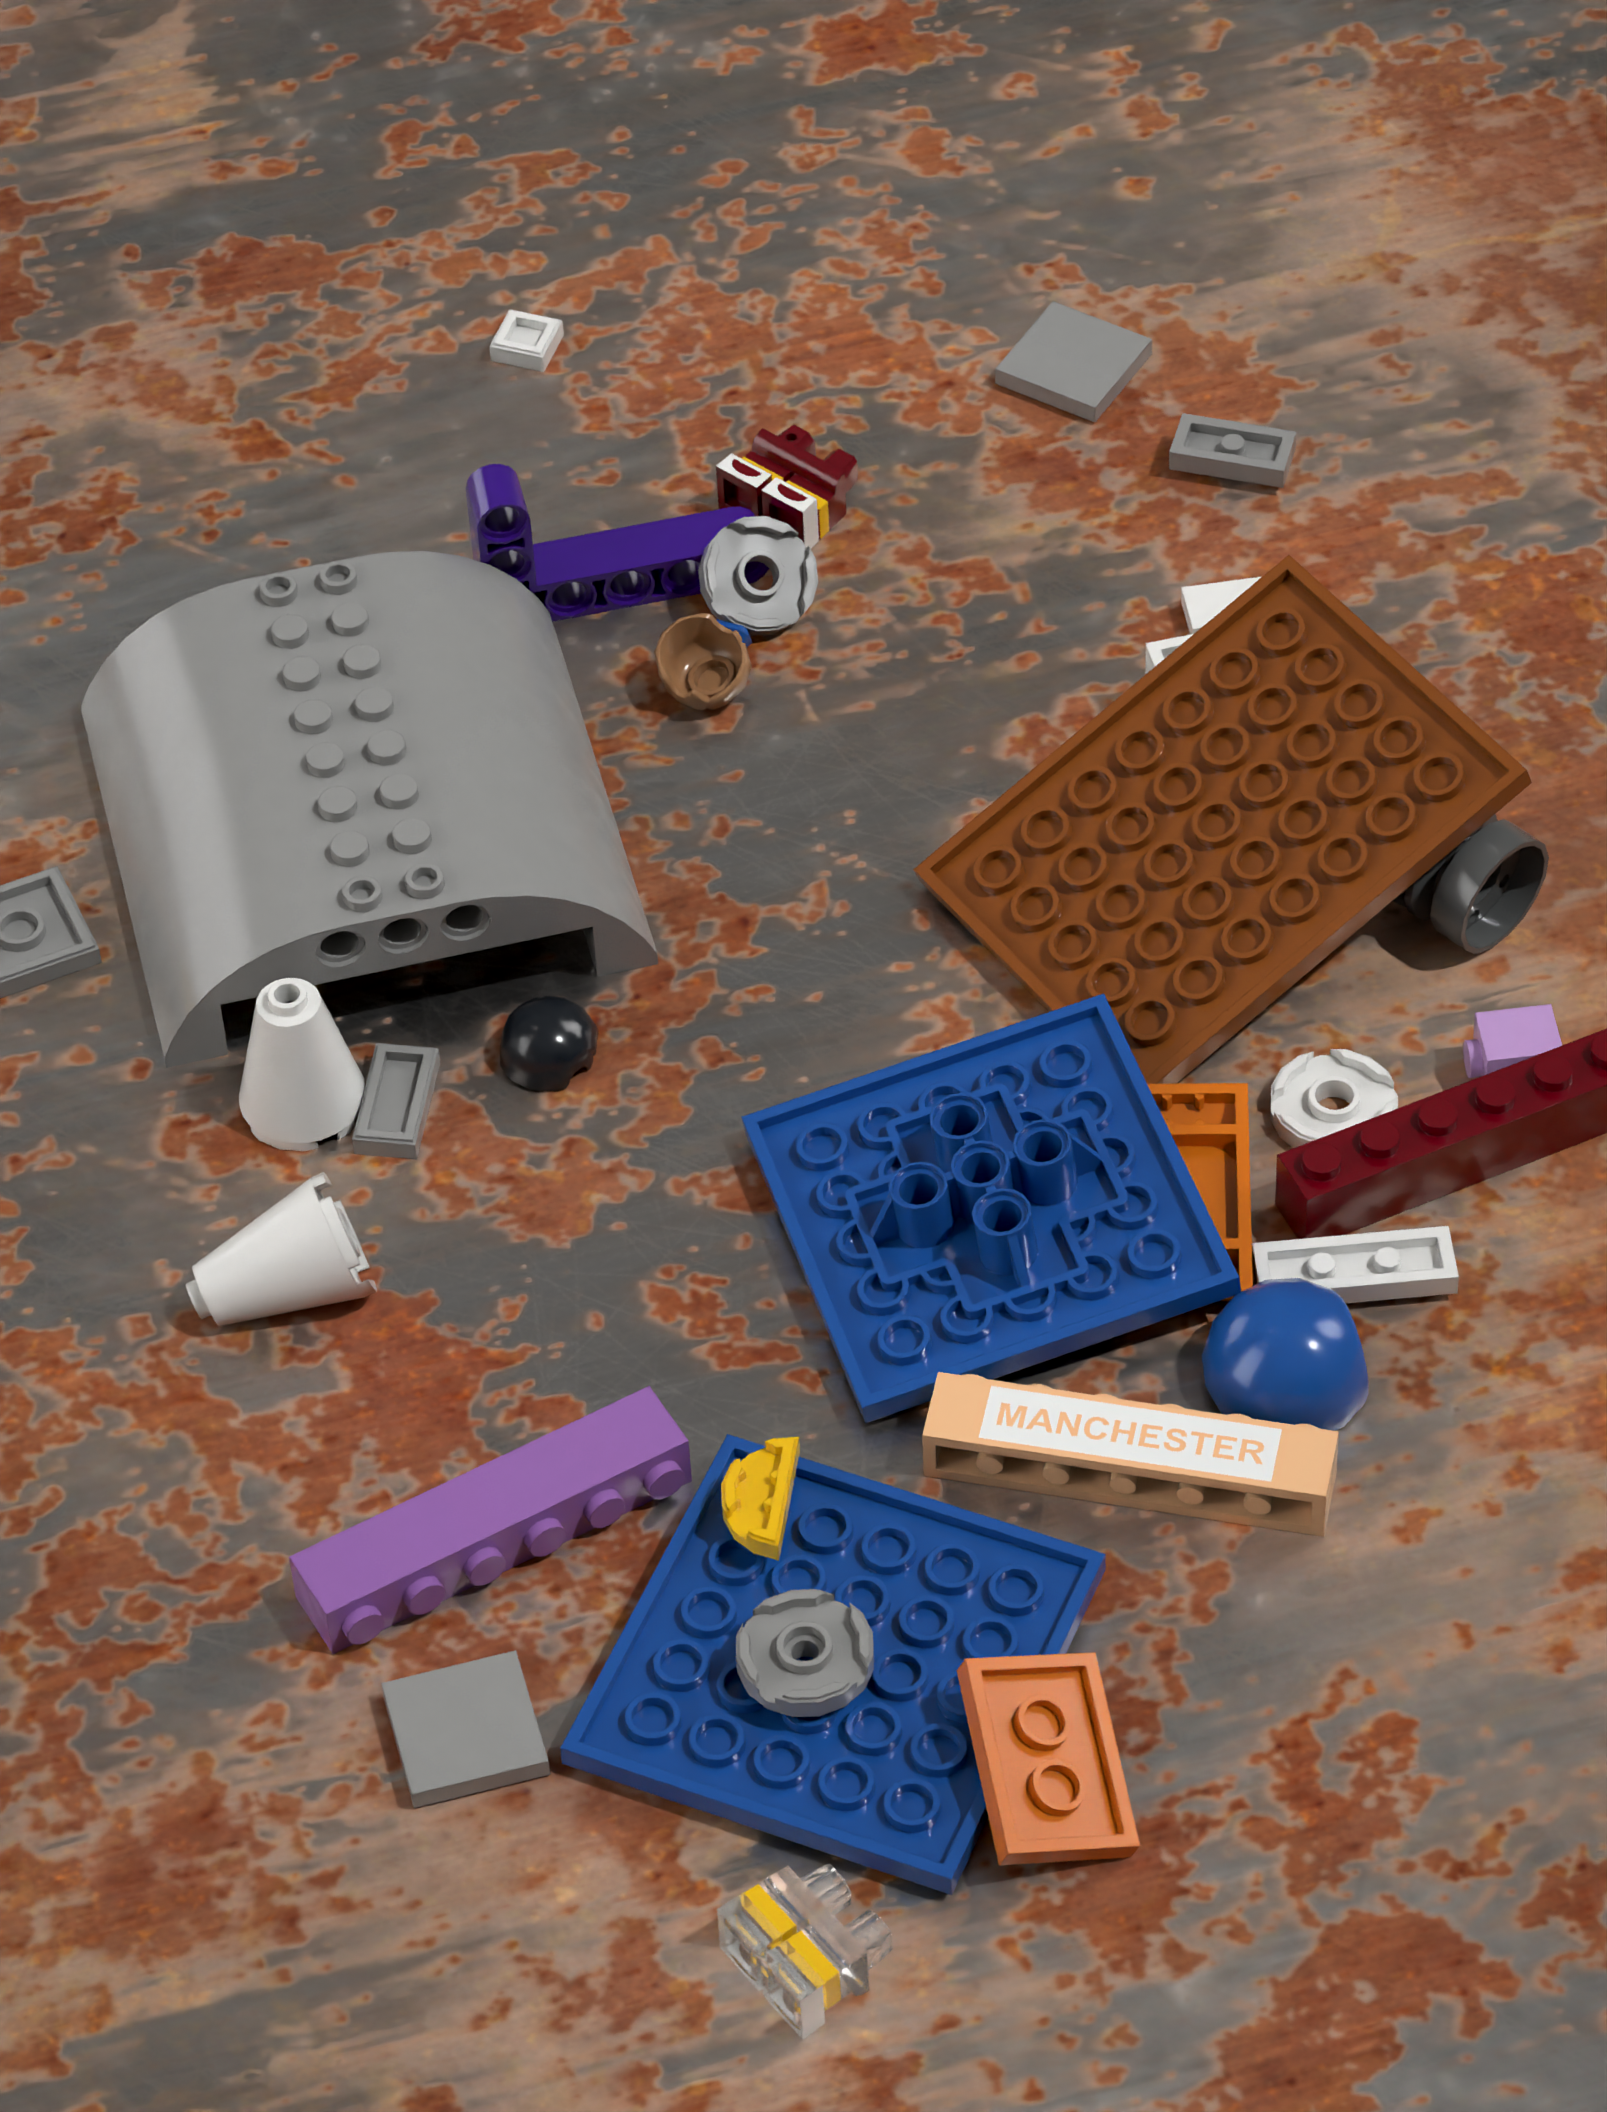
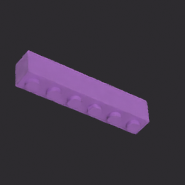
[289,1386,692,1654]

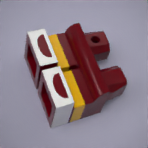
[716,424,858,549]

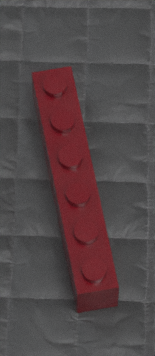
[1275,1028,1607,1239]

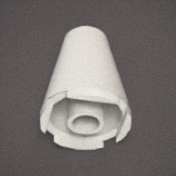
[239,978,366,1151]
[186,1172,377,1326]

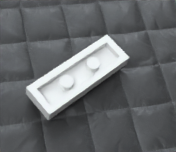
[1252,1226,1459,1303]

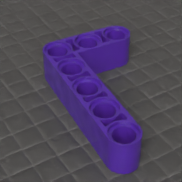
[466,464,769,622]

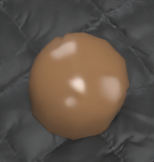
[654,613,752,711]

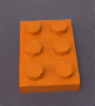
[957,1652,1140,1866]

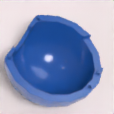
[1202,1278,1369,1431]

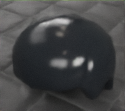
[500,996,598,1091]

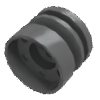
[1393,814,1549,954]

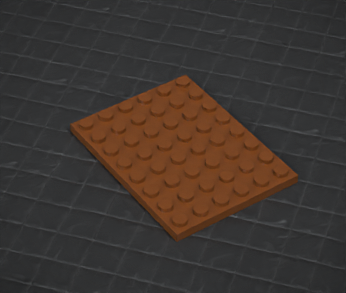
[913,555,1532,1084]

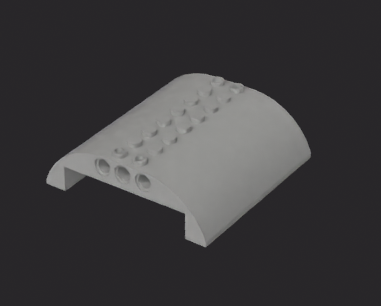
[81,551,658,1068]

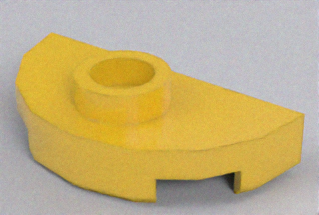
[721,1437,800,1560]

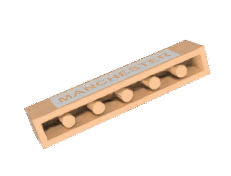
[922,1372,1339,1537]

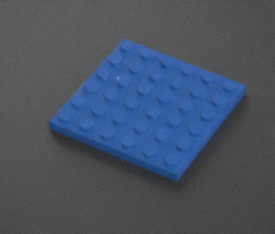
[560,1434,1106,1895]

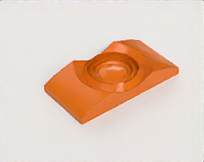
[1147,1083,1253,1301]

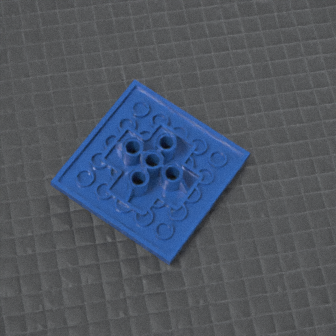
[741,994,1241,1423]

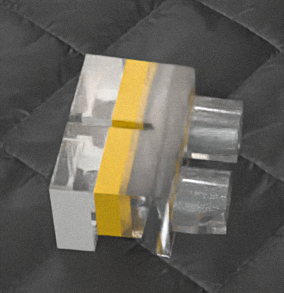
[717,1863,892,2040]

